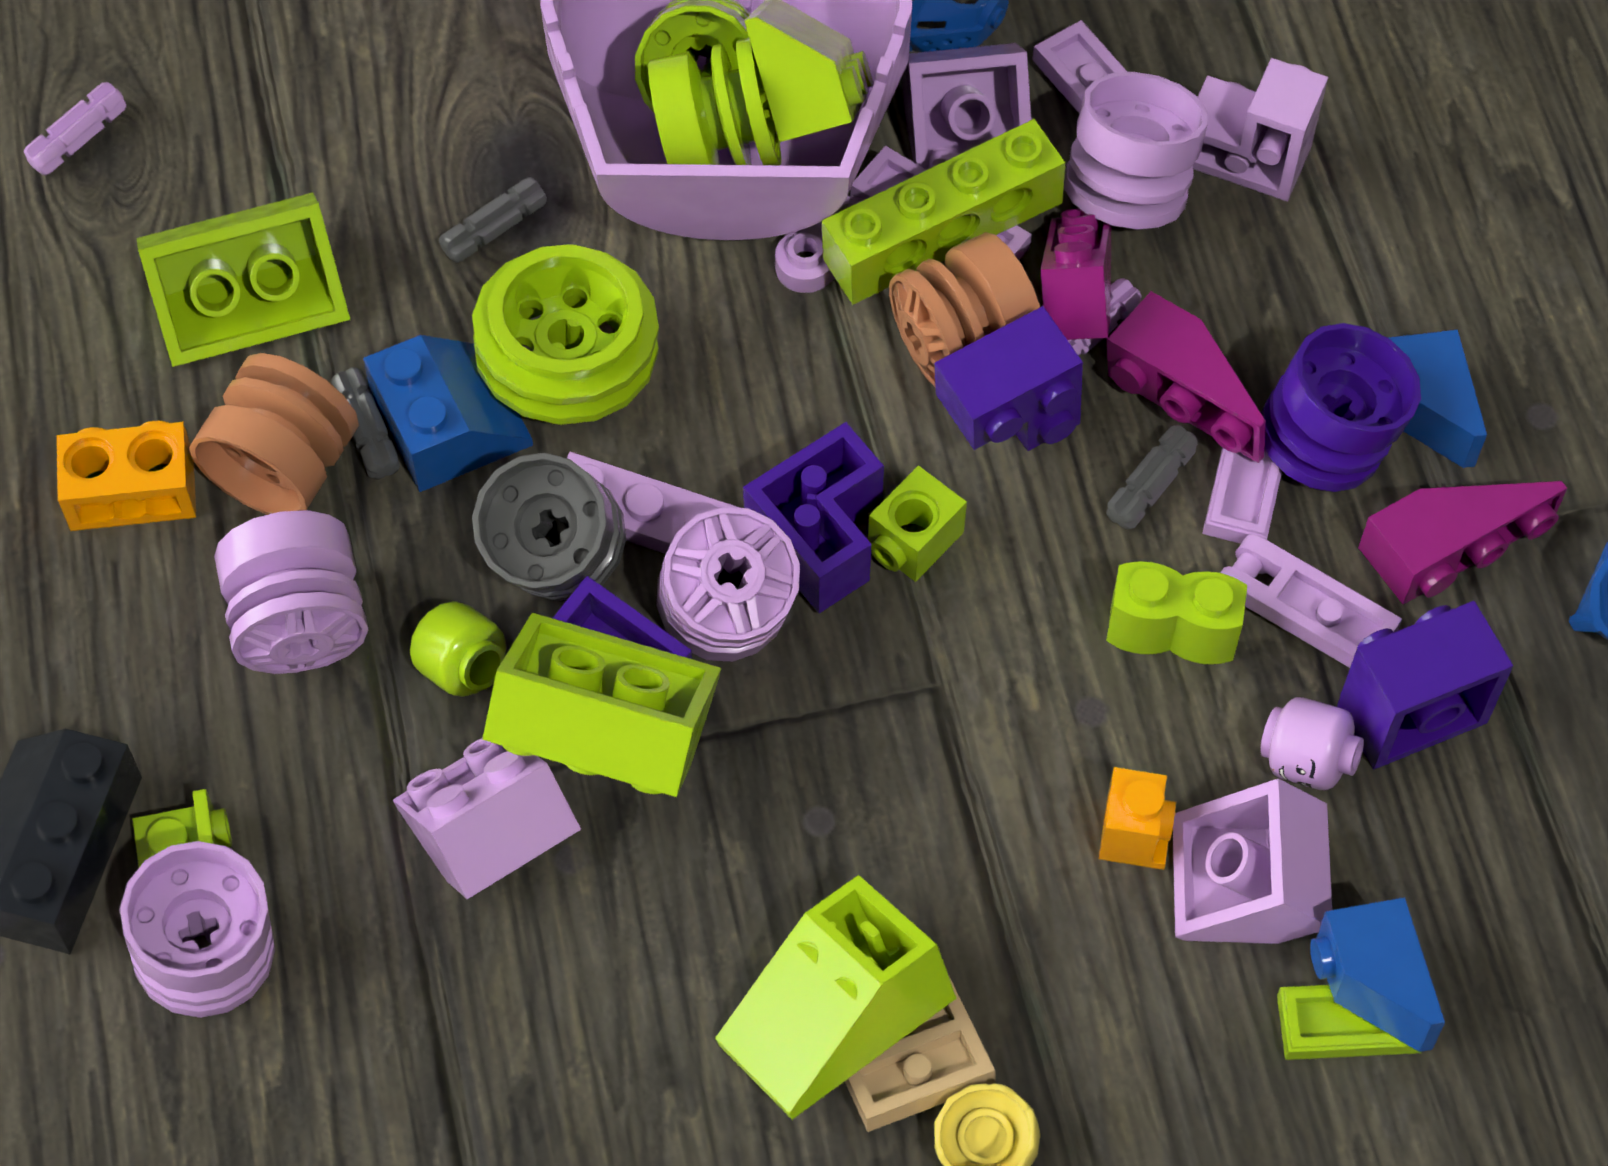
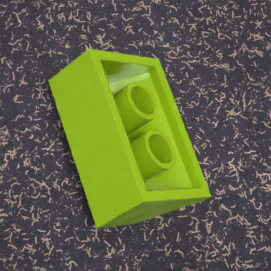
[744,0,873,142]
[136,193,350,367]
[482,613,721,797]

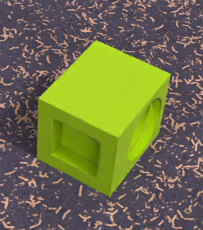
[868,465,967,582]

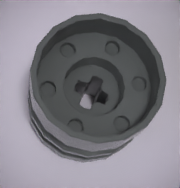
[472,453,626,601]

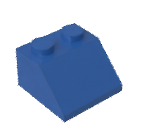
[363,335,533,493]

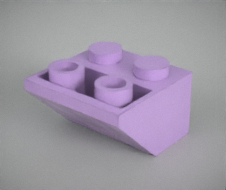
[393,738,581,899]

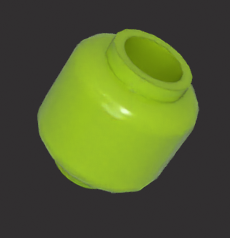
[410,601,507,697]

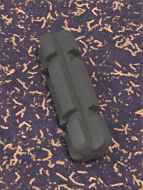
[439,177,547,263]
[332,367,400,480]
[1106,425,1198,530]

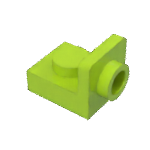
[132,789,232,868]

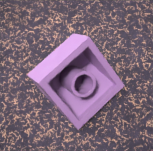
[902,43,1031,170]
[1173,778,1332,944]

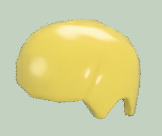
[935,1083,1040,1166]

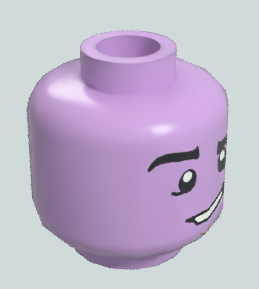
[1261,697,1364,790]

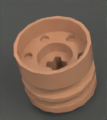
[889,232,1040,387]
[189,353,359,515]

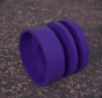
[1261,323,1421,492]

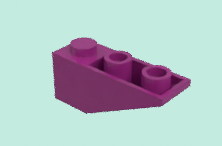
[1041,208,1112,340]
[1107,291,1266,463]
[1358,481,1567,605]

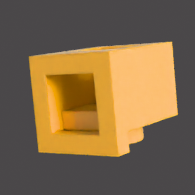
[1098,767,1176,870]

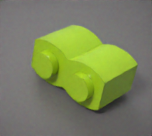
[1106,561,1248,664]

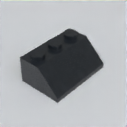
[0,728,142,955]

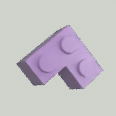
[1193,58,1328,201]

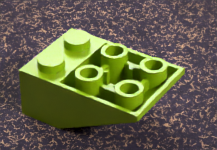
[715,875,957,1120]

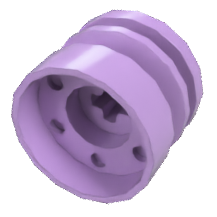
[1064,72,1208,229]
[657,507,800,662]
[214,510,369,674]
[120,841,275,1018]

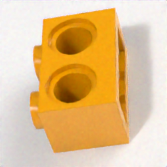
[57,421,196,531]

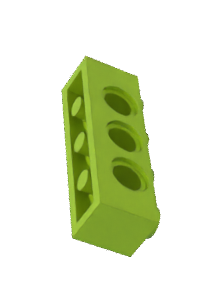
[821,119,1065,305]

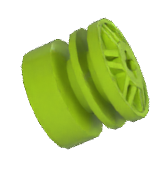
[635,0,750,112]
[648,38,782,165]

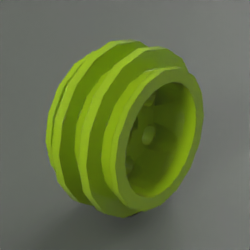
[472,244,659,425]

